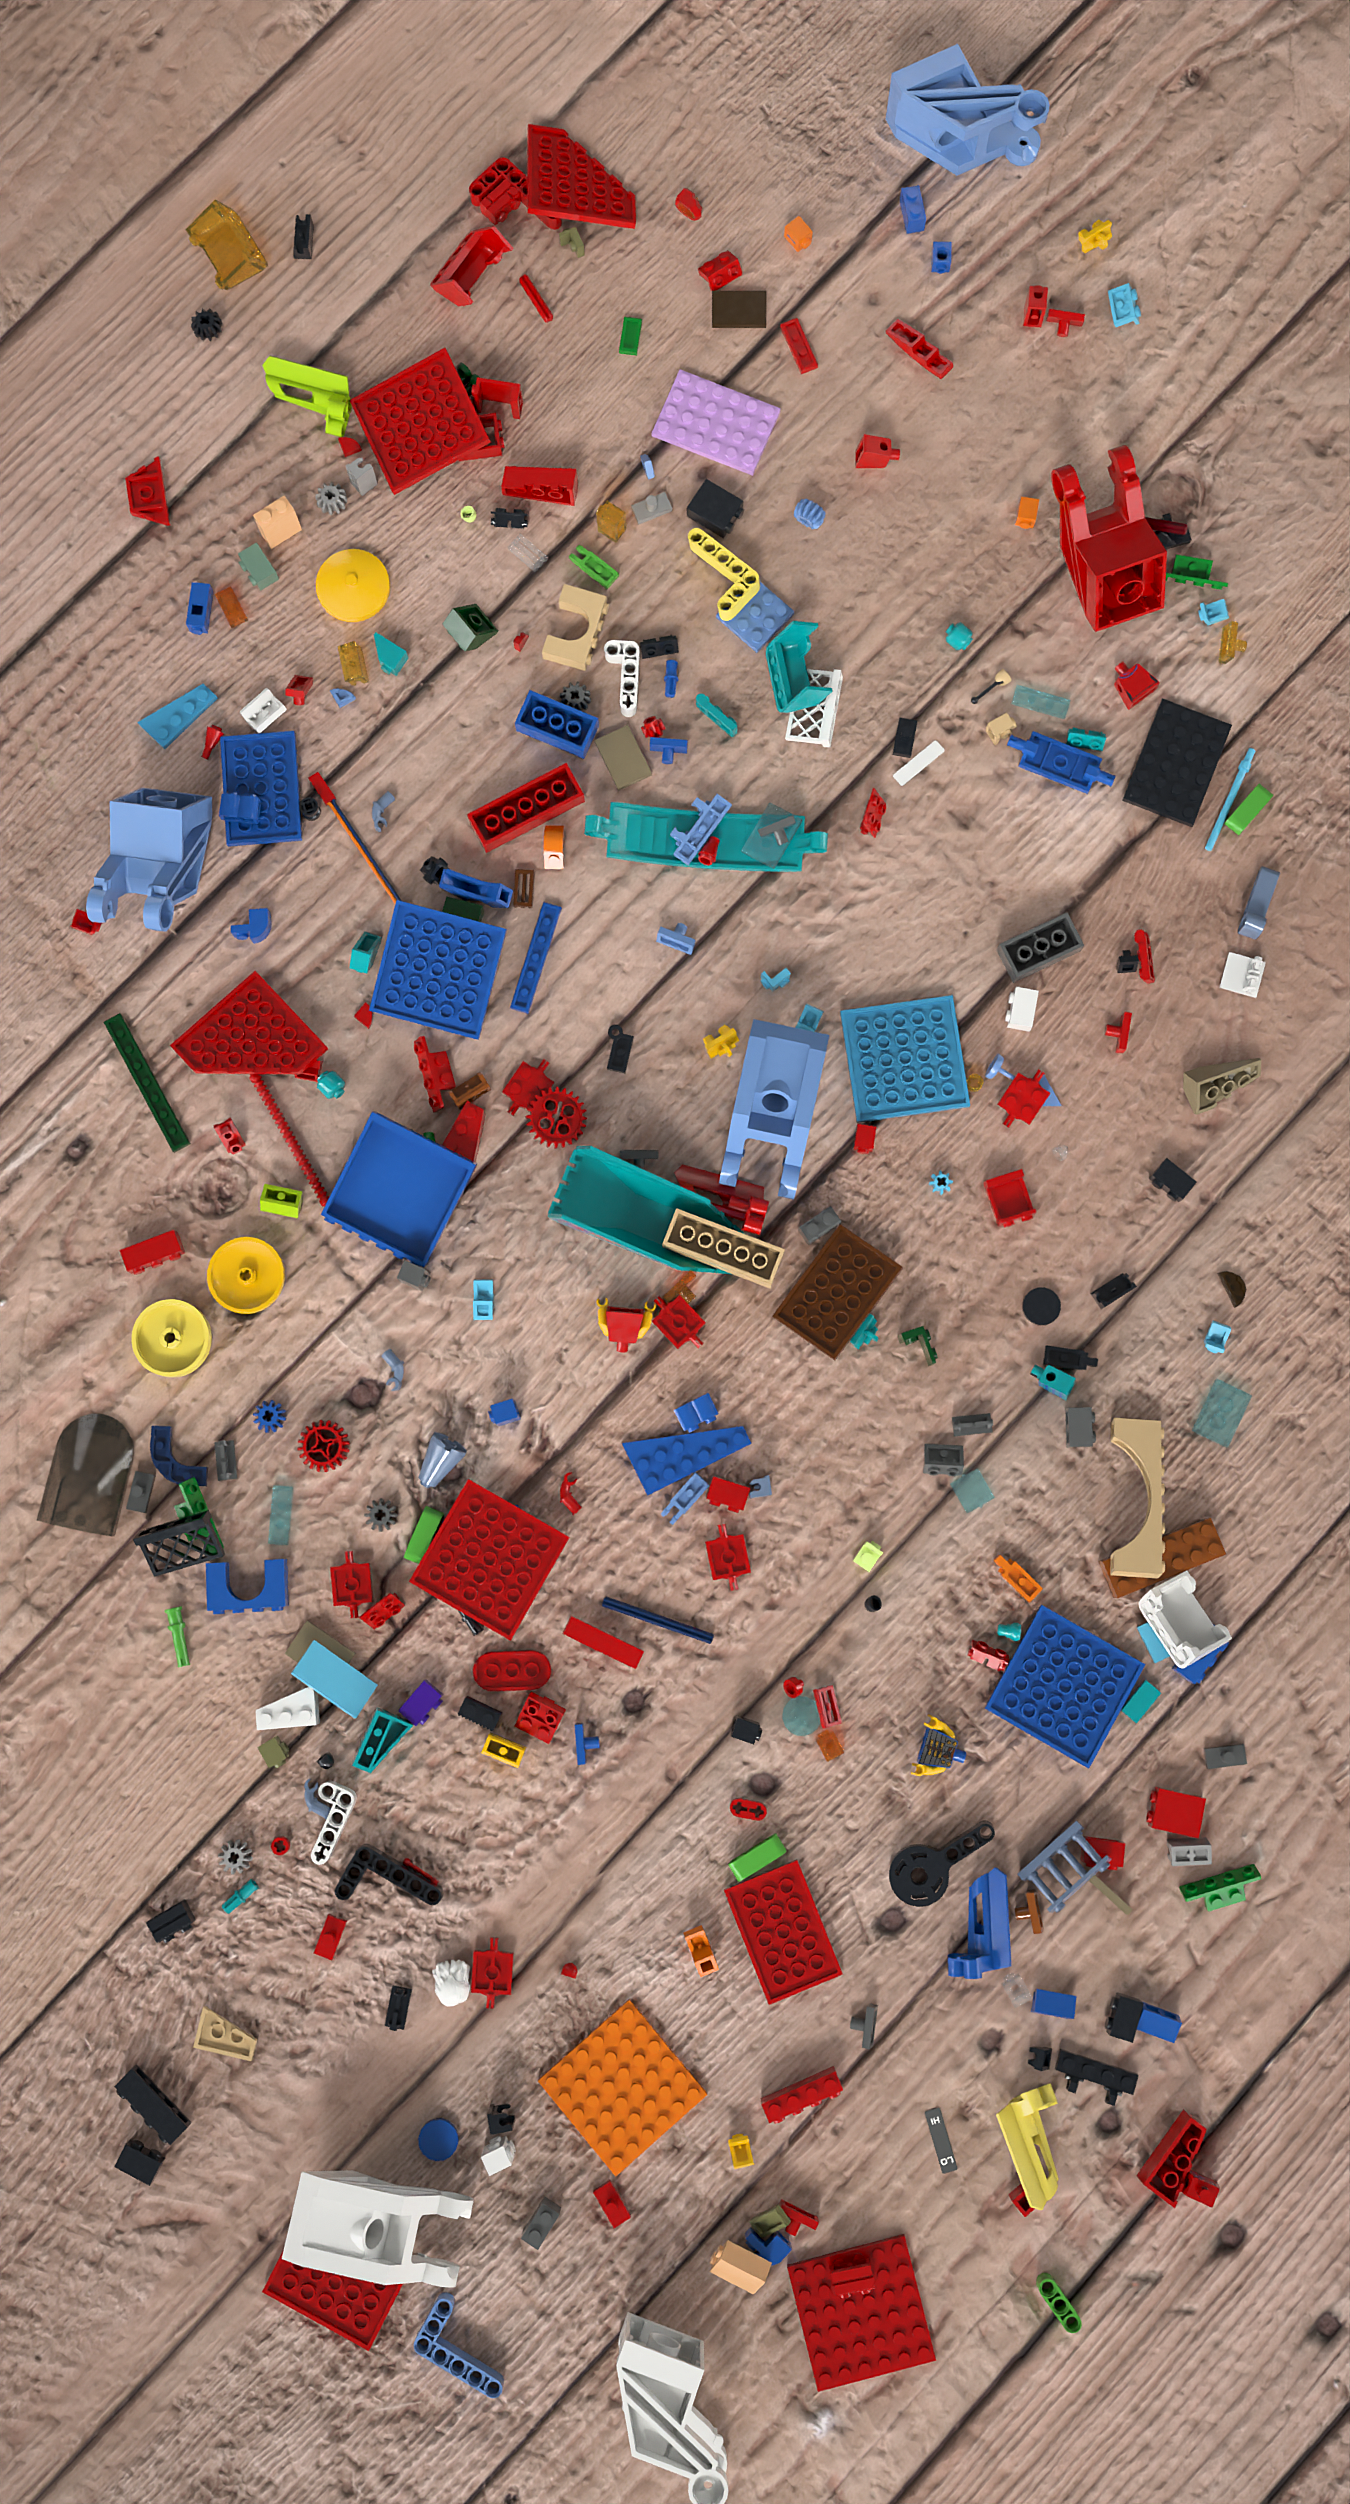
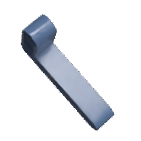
[414,2292,504,2398]

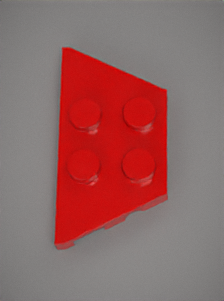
[125,456,170,526]

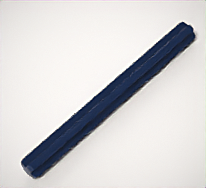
[602,1597,714,1644]

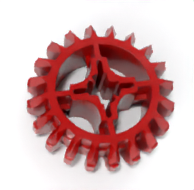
[297,1420,350,1472]

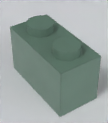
[238,542,279,591]

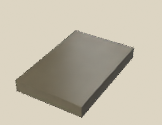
[594,725,652,791]
[285,1620,356,1664]

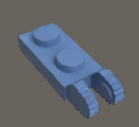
[661,1472,710,1525]

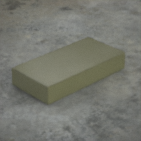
[749,2204,791,2239]

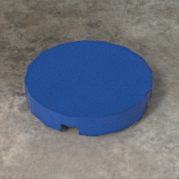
[418,2118,459,2161]

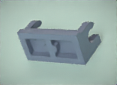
[749,1475,772,1499]

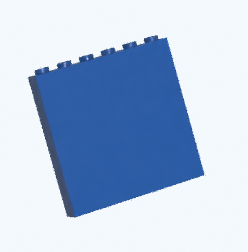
[321,1111,477,1267]

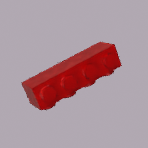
[760,2066,843,2124]

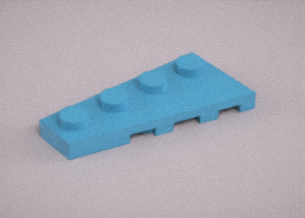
[137,684,218,749]

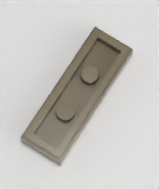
[1083,1866,1133,1915]

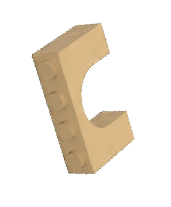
[542,584,609,671]

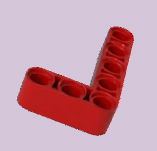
[469,157,563,230]

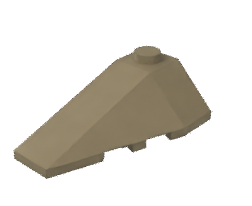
[1183,1058,1261,1115]

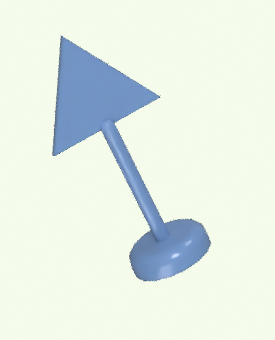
[985,1054,1061,1106]

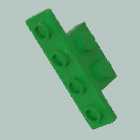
[1166,554,1228,590]
[174,1477,224,1554]
[1179,1864,1261,1912]

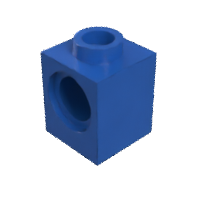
[931,242,952,274]

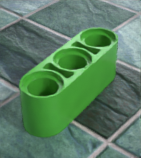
[1224,783,1273,836]
[404,1506,444,1564]
[728,1833,787,1882]
[1036,2273,1082,2333]

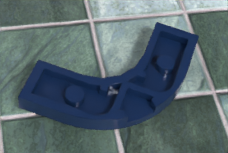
[150,1426,208,1487]

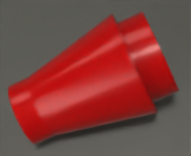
[698,836,720,866]

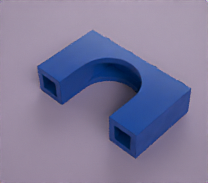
[206,1559,289,1614]

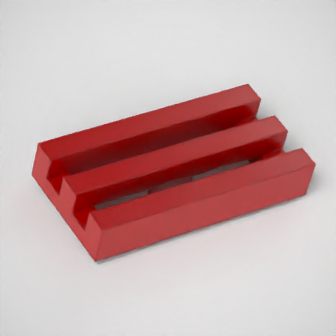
[813,1685,842,1729]

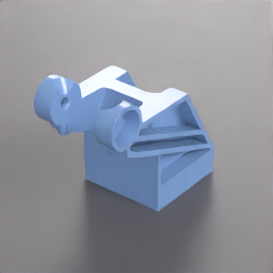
[886,44,1050,176]
[86,788,212,932]
[719,1019,829,1200]

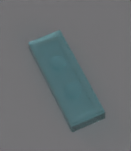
[1011,685,1071,719]
[268,1485,294,1545]

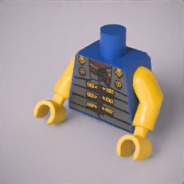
[911,1714,966,1776]

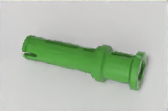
[165,1606,190,1667]

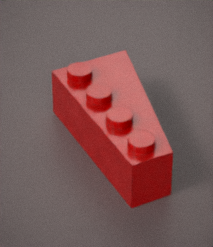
[501,466,578,506]
[1136,2109,1207,2208]

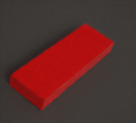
[780,318,818,374]

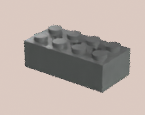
[997,912,1084,983]

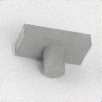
[631,492,672,525]

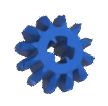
[253,1400,287,1433]

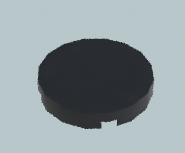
[1022,1287,1061,1326]

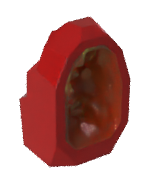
[675,188,703,221]

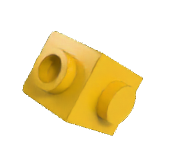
[728,2134,754,2169]

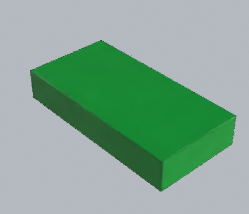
[619,317,642,356]

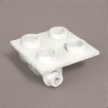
[1219,952,1266,998]

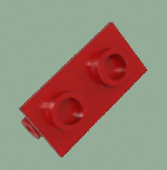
[967,1640,1009,1671]

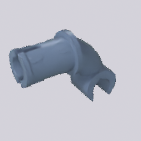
[372,791,395,832]
[381,1349,404,1391]
[304,1778,331,1819]

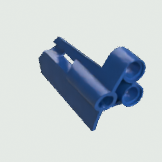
[947,1867,1012,1979]

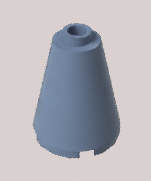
[418,1432,467,1488]

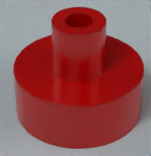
[783,1677,804,1698]

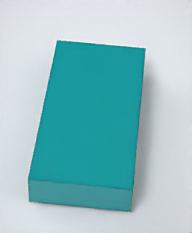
[1121,1680,1161,1723]

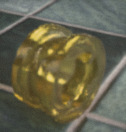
[966,1074,983,1092]

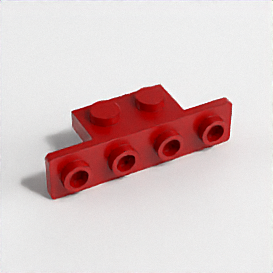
[414,1036,456,1113]

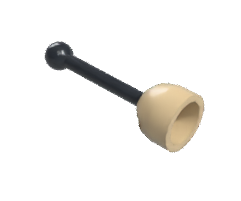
[971,669,1011,704]

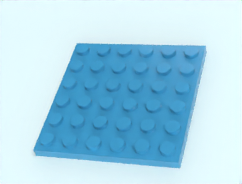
[840,995,970,1123]

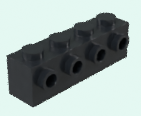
[114,2064,192,2145]

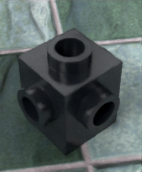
[420,856,449,886]

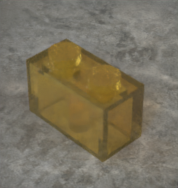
[596,500,626,543]

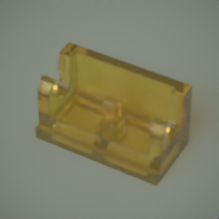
[338,641,369,686]

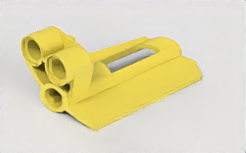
[996,2083,1059,2210]

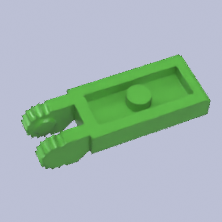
[569,545,619,590]

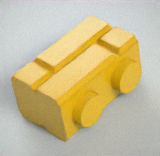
[481,1732,527,1768]

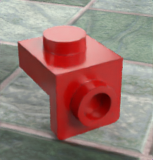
[70,909,102,935]

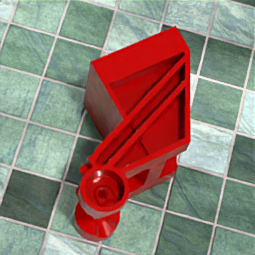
[1051,445,1167,632]

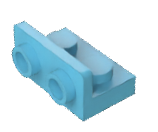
[1108,283,1141,327]

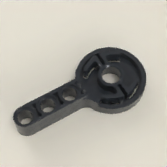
[889,1820,995,1907]

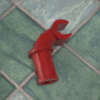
[560,1472,582,1515]

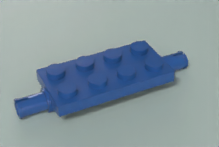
[1007,731,1116,794]

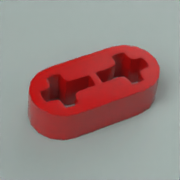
[730,1798,767,1821]

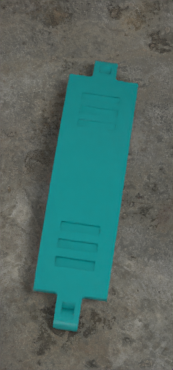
[584,802,828,872]

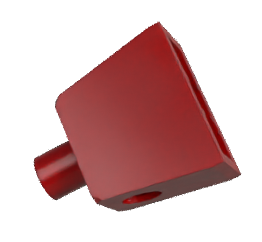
[855,434,900,468]

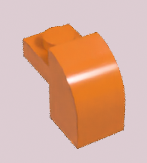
[544,825,564,869]
[683,1925,719,1977]

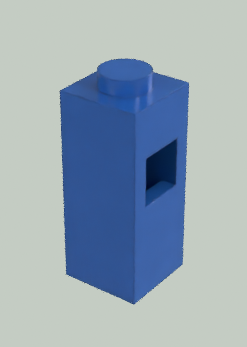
[186,582,214,635]

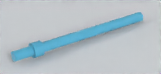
[1205,748,1256,851]

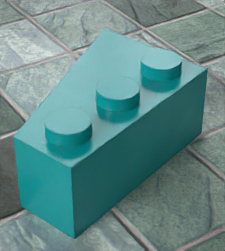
[352,1707,413,1773]

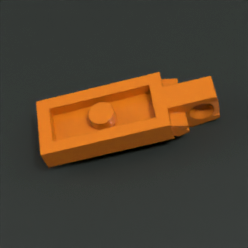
[993,1555,1043,1603]

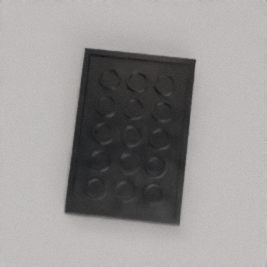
[1122,698,1232,827]

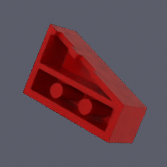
[442,1101,486,1172]

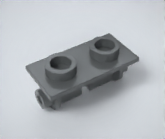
[952,1413,993,1436]
[214,1440,238,1481]

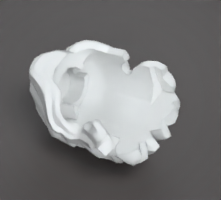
[432,1960,470,2006]

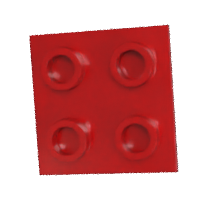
[860,788,886,838]
[359,1592,405,1629]

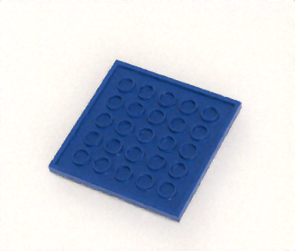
[369,900,507,1040]
[984,1605,1146,1769]

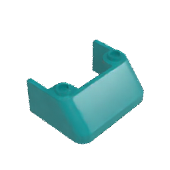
[766,621,833,713]

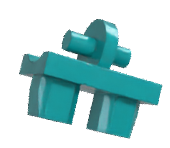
[850,1314,879,1350]

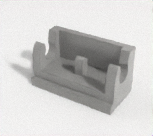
[345,458,378,496]
[1167,1837,1212,1866]

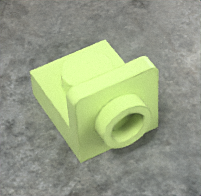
[853,1541,883,1572]

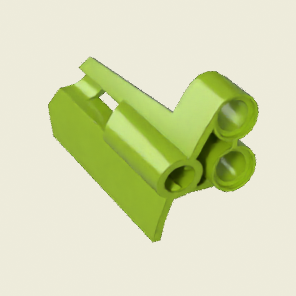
[262,355,352,437]

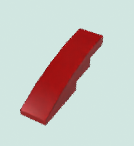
[886,319,953,379]
[562,1616,644,1669]

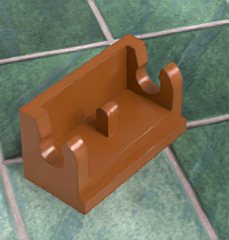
[448,1072,491,1110]

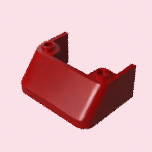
[430,226,514,306]

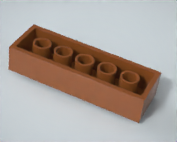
[1098,1518,1226,1598]

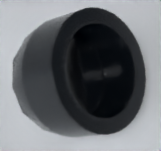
[864,1595,882,1612]
[316,1752,334,1769]

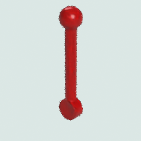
[403,1858,439,1885]

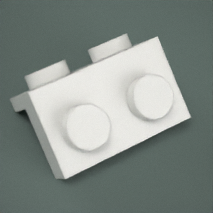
[240,688,287,734]

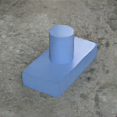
[656,923,696,955]

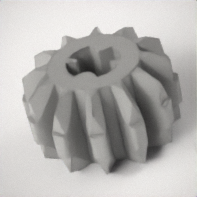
[315,482,347,516]
[218,1839,253,1874]

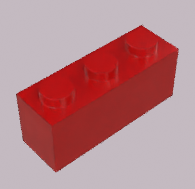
[119,1229,185,1275]

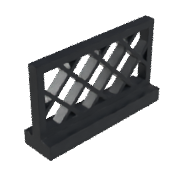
[133,1510,225,1577]

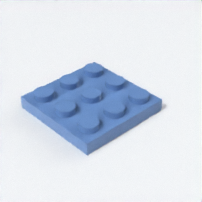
[716,581,794,653]

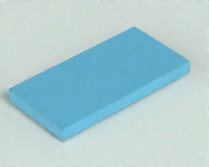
[291,1640,378,1719]

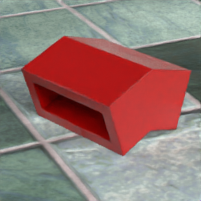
[294,1060,323,1082]

